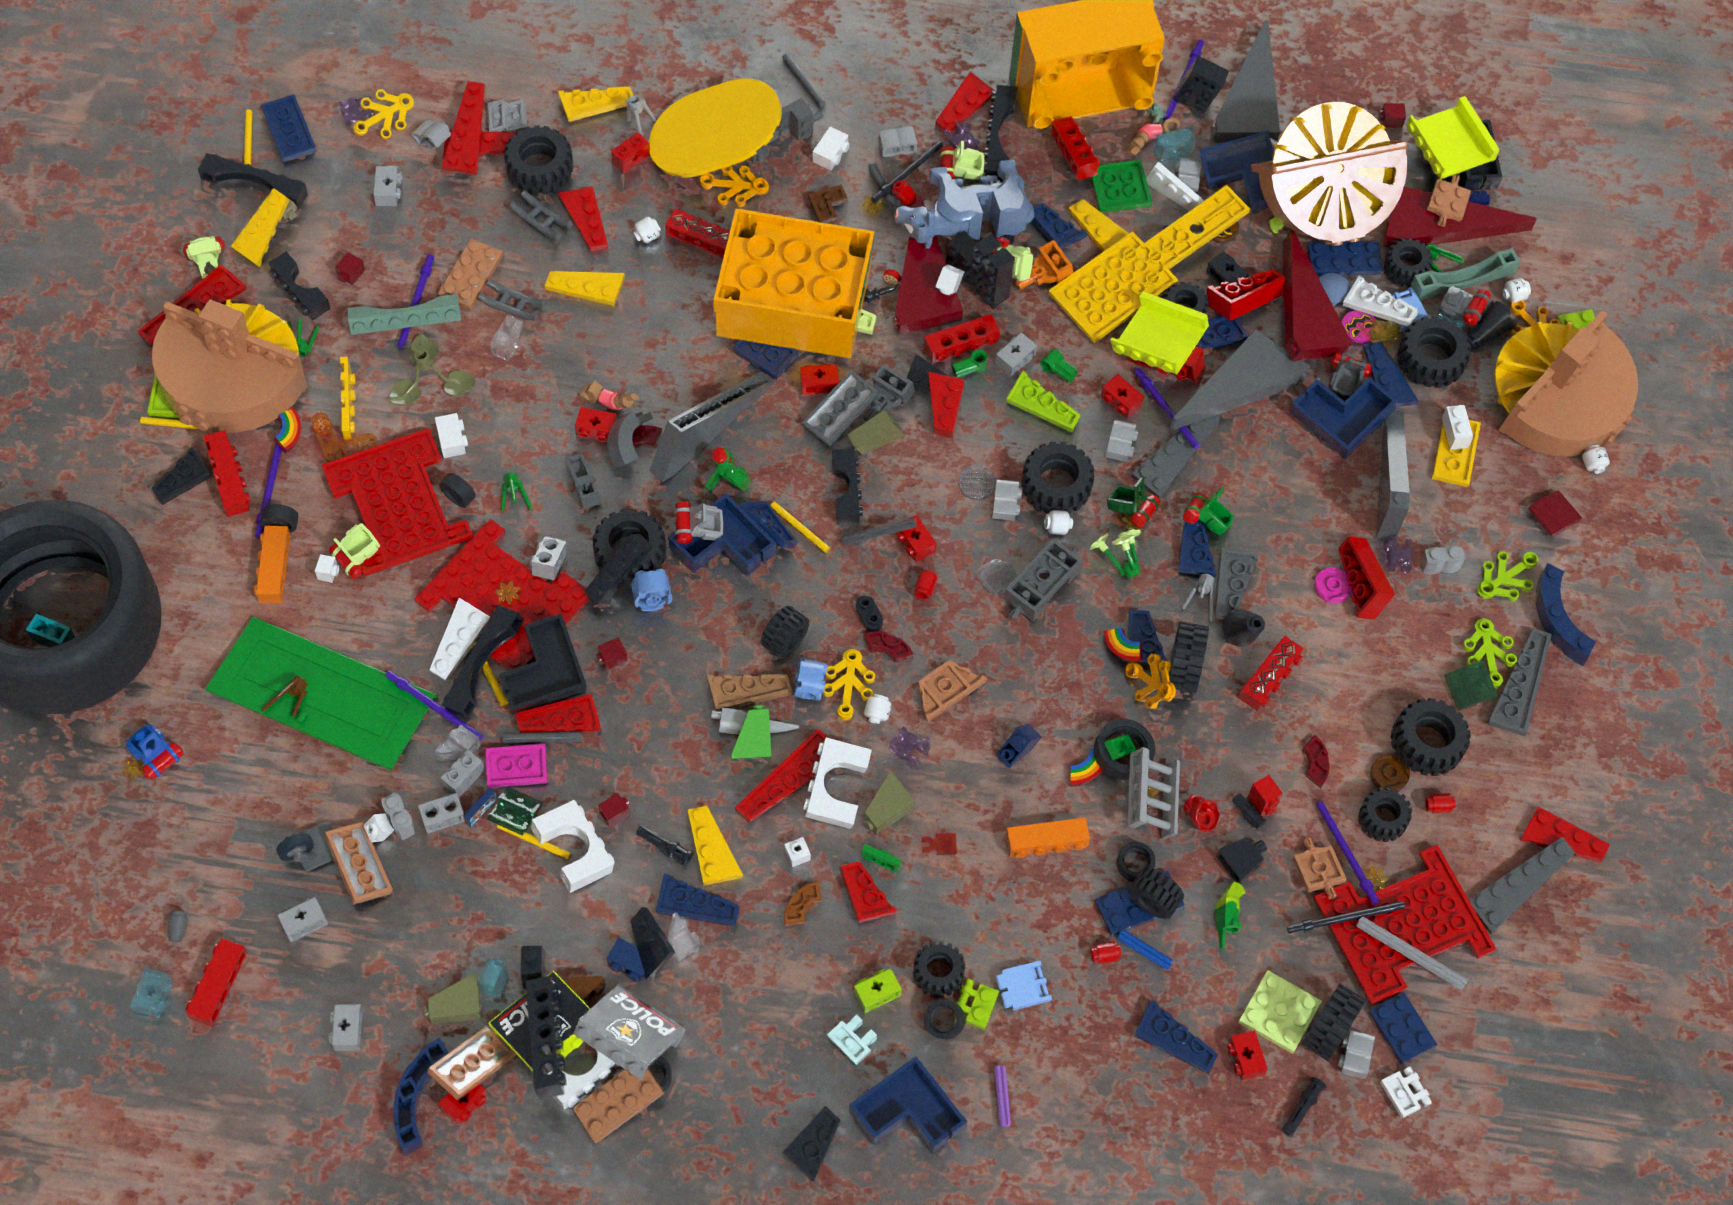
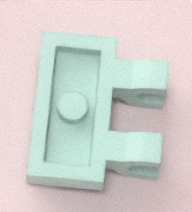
[827,1015,877,1066]

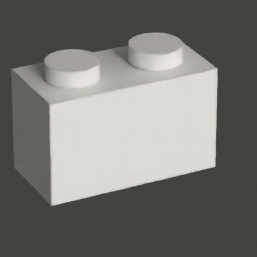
[813,127,850,170]
[1442,405,1473,450]
[435,413,468,458]

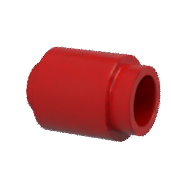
[892,180,917,207]
[914,570,938,600]
[1425,793,1456,814]
[1090,941,1122,965]

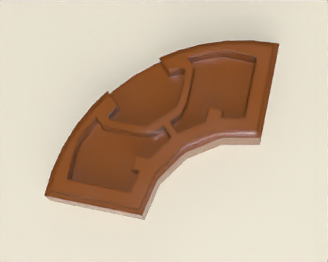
[784,881,822,927]

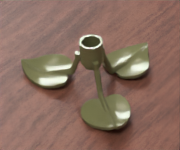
[388,333,476,405]

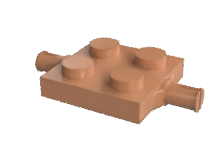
[1427,175,1471,227]
[1293,838,1346,899]

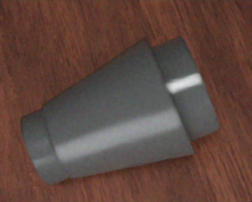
[168,911,189,942]

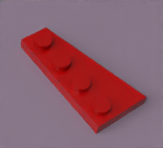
[935,71,996,135]
[442,129,516,160]
[558,186,608,251]
[515,694,601,733]
[1520,806,1610,863]

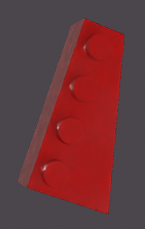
[1206,269,1285,321]
[1127,346,1206,387]
[203,430,251,517]
[1338,536,1395,620]

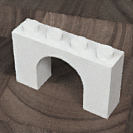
[803,738,872,829]
[531,800,615,893]
[548,1049,620,1110]

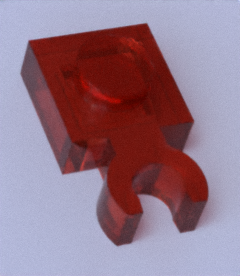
[922,833,957,855]

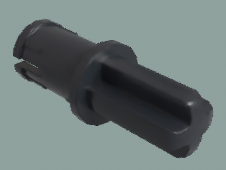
[1232,793,1267,829]

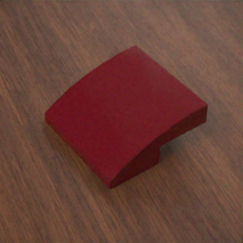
[1528,490,1582,537]

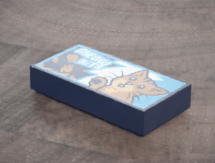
[464,787,498,827]

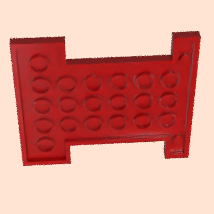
[322,428,473,577]
[414,519,590,671]
[1313,844,1496,1005]

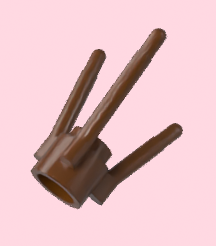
[262,676,307,717]

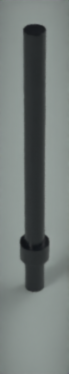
[871,141,943,203]
[1287,901,1405,934]

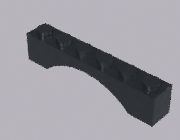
[983,85,1017,182]
[198,153,308,210]
[442,605,524,720]

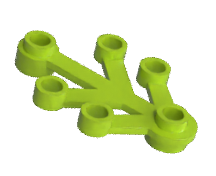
[1477,551,1538,602]
[1463,618,1517,689]

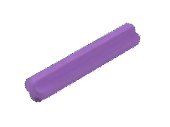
[994,1065,1011,1127]

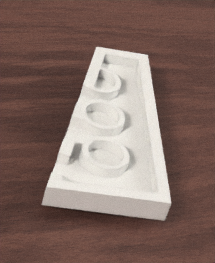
[1146,162,1204,211]
[1343,276,1418,326]
[430,598,491,682]

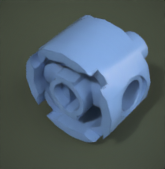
[631,569,673,611]
[793,658,828,701]

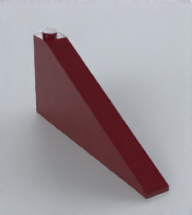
[1382,186,1537,248]
[893,194,963,335]
[1283,230,1353,362]

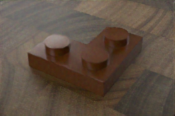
[808,184,848,224]

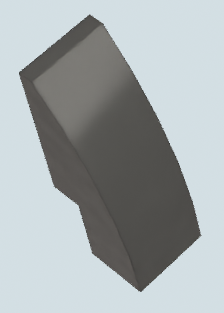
[564,453,602,509]

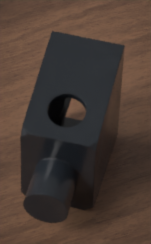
[1216,837,1267,885]
[521,946,545,989]

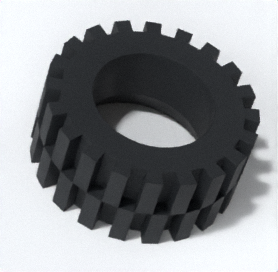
[1168,621,1209,693]
[1301,983,1366,1061]

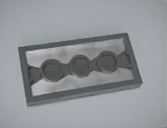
[802,370,879,447]

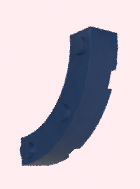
[1536,563,1596,666]
[393,1037,449,1156]

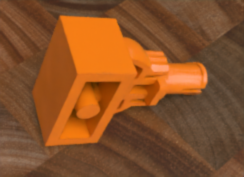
[1015,240,1073,290]

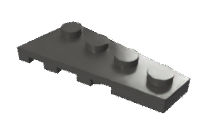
[1215,549,1259,620]

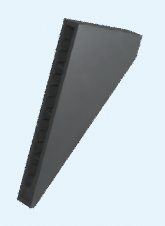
[1211,20,1280,143]
[1170,330,1310,430]
[649,371,775,482]
[1376,411,1410,542]

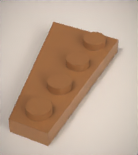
[707,674,792,711]

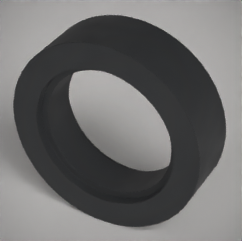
[1094,719,1155,780]

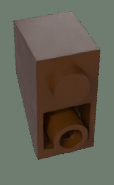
[566,976,606,1006]

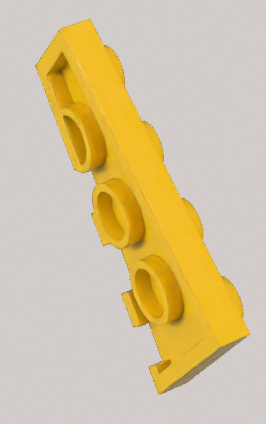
[558,86,633,122]
[231,188,289,267]
[1068,199,1129,252]
[545,271,625,306]
[340,357,356,440]
[688,806,743,886]

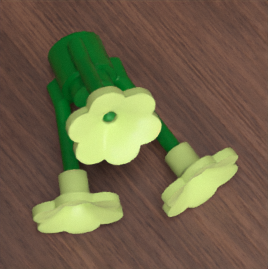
[1089,529,1141,579]

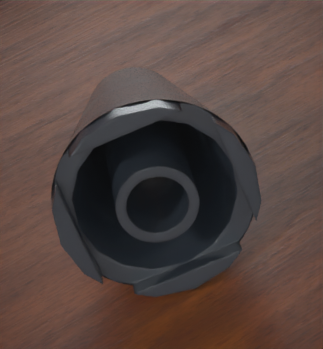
[1467,300,1517,348]
[1222,609,1265,647]

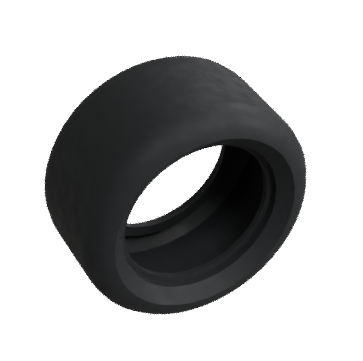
[0,500,162,714]

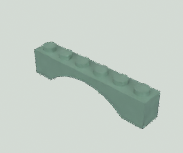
[1411,248,1521,301]
[348,294,461,335]

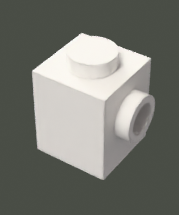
[936,265,964,295]

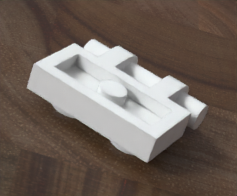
[1380,1067,1432,1119]

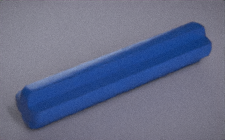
[1117,930,1173,970]

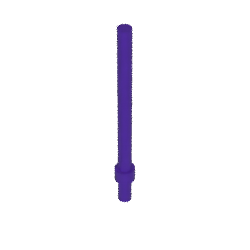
[1163,39,1205,121]
[396,254,434,349]
[1134,368,1200,450]
[255,442,282,538]
[385,670,484,742]
[1316,801,1379,905]

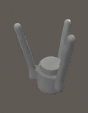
[626,95,656,136]
[1181,574,1216,622]

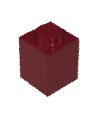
[1378,103,1406,128]
[335,252,365,285]
[596,637,628,670]
[598,793,630,828]

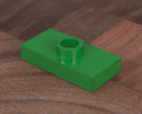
[1104,734,1136,760]
[861,844,901,873]

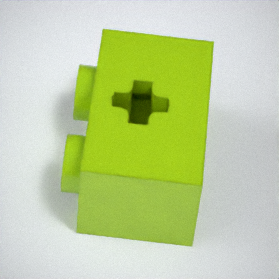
[854,968,902,1013]

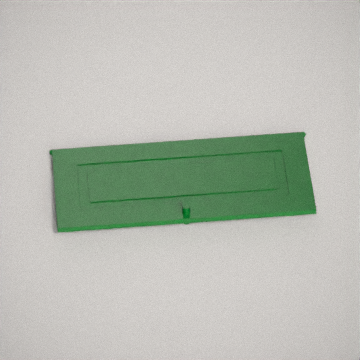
[205,616,438,771]

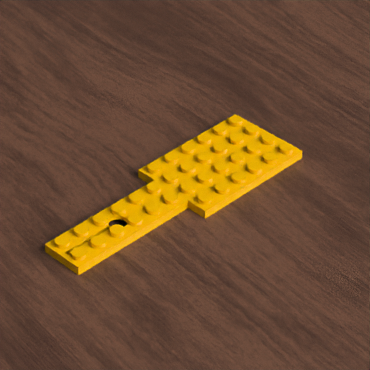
[1048,185,1250,343]

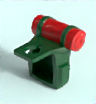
[1107,477,1160,529]

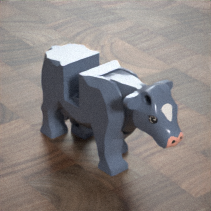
[895,160,1035,248]

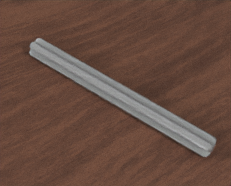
[1357,917,1468,989]

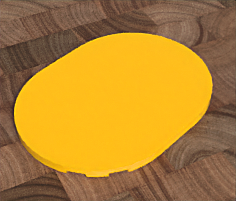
[649,78,782,178]

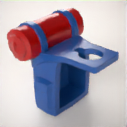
[126,724,184,781]

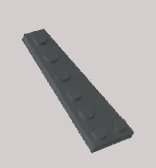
[1132,415,1220,499]
[1487,628,1552,736]
[1469,837,1575,934]

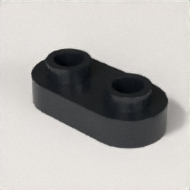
[856,596,883,632]

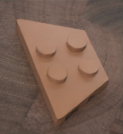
[918,660,987,722]

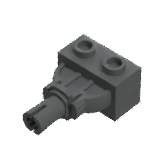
[862,364,915,422]

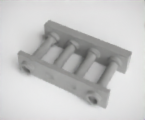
[1127,747,1180,839]

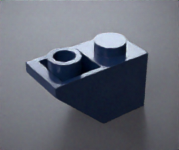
[996,723,1042,768]
[607,937,645,983]

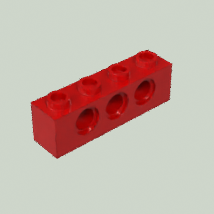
[1052,116,1100,180]
[924,314,1000,363]

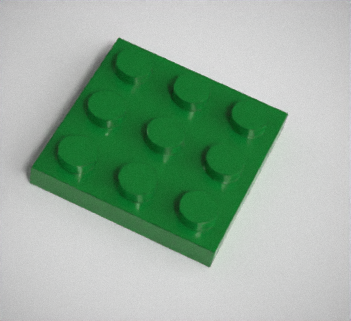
[1091,159,1152,213]

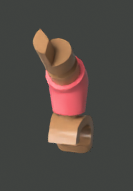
[1126,118,1180,157]
[580,380,639,410]

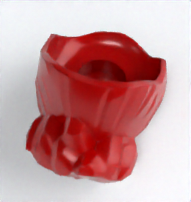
[1183,794,1220,832]

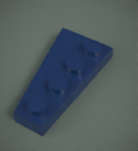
[1196,315,1249,349]
[1363,341,1418,407]
[656,873,740,927]
[1134,999,1218,1074]

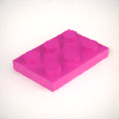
[486,744,548,788]

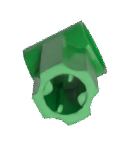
[951,349,988,378]
[1040,349,1078,383]

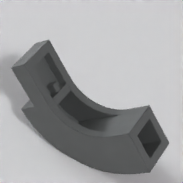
[607,411,653,469]

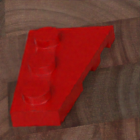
[839,861,897,923]

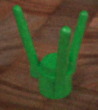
[1425,243,1463,272]
[288,318,319,358]
[501,472,533,511]

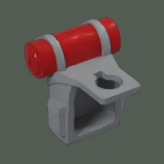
[674,501,723,544]

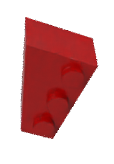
[928,372,965,438]

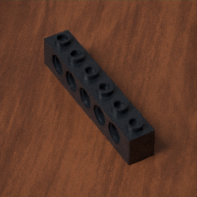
[526,976,567,1100]

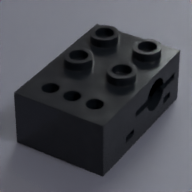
[1173,55,1229,114]

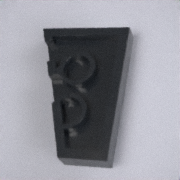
[907,354,948,395]
[152,447,212,505]
[630,907,676,981]
[782,1106,841,1182]

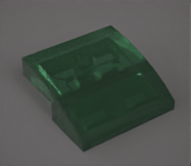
[1444,661,1498,711]
[487,787,543,836]

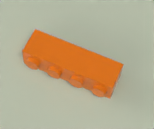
[254,526,291,603]
[1006,817,1090,858]

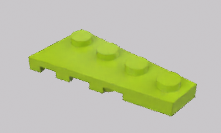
[1006,371,1081,433]

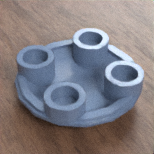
[1319,273,1351,306]

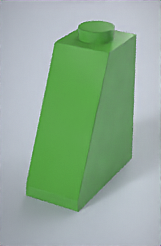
[731,705,771,759]

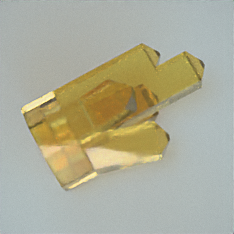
[1368,320,1400,343]

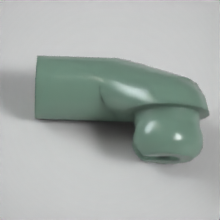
[1149,103,1164,124]

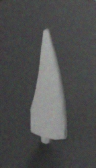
[711,708,799,734]

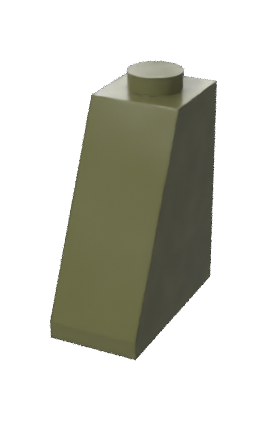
[848,410,905,455]
[864,772,915,835]
[425,973,482,1025]

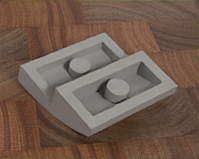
[488,99,527,133]

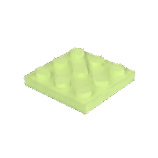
[1238,970,1322,1054]

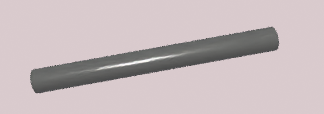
[783,53,825,106]

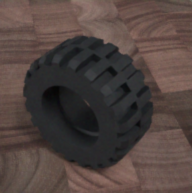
[504,125,573,195]
[1397,316,1471,388]
[1021,441,1095,514]
[593,509,666,584]
[1391,698,1471,776]

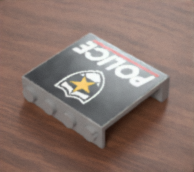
[573,984,686,1080]

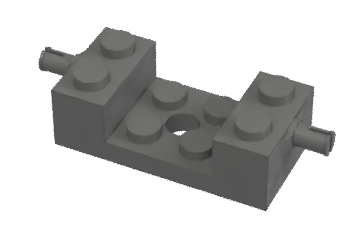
[749,98,823,164]
[1004,538,1083,622]

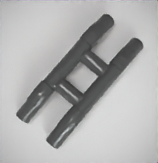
[509,190,573,240]
[478,278,547,321]

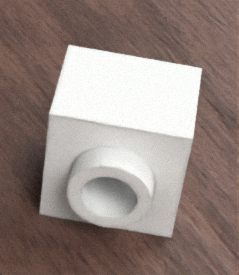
[315,554,339,583]
[363,813,394,843]
[784,837,811,867]

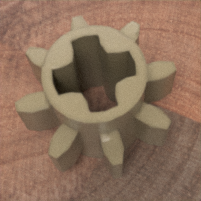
[281,199,297,221]

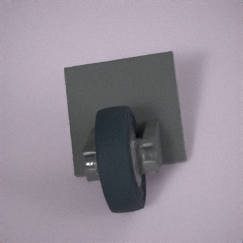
[276,821,334,872]

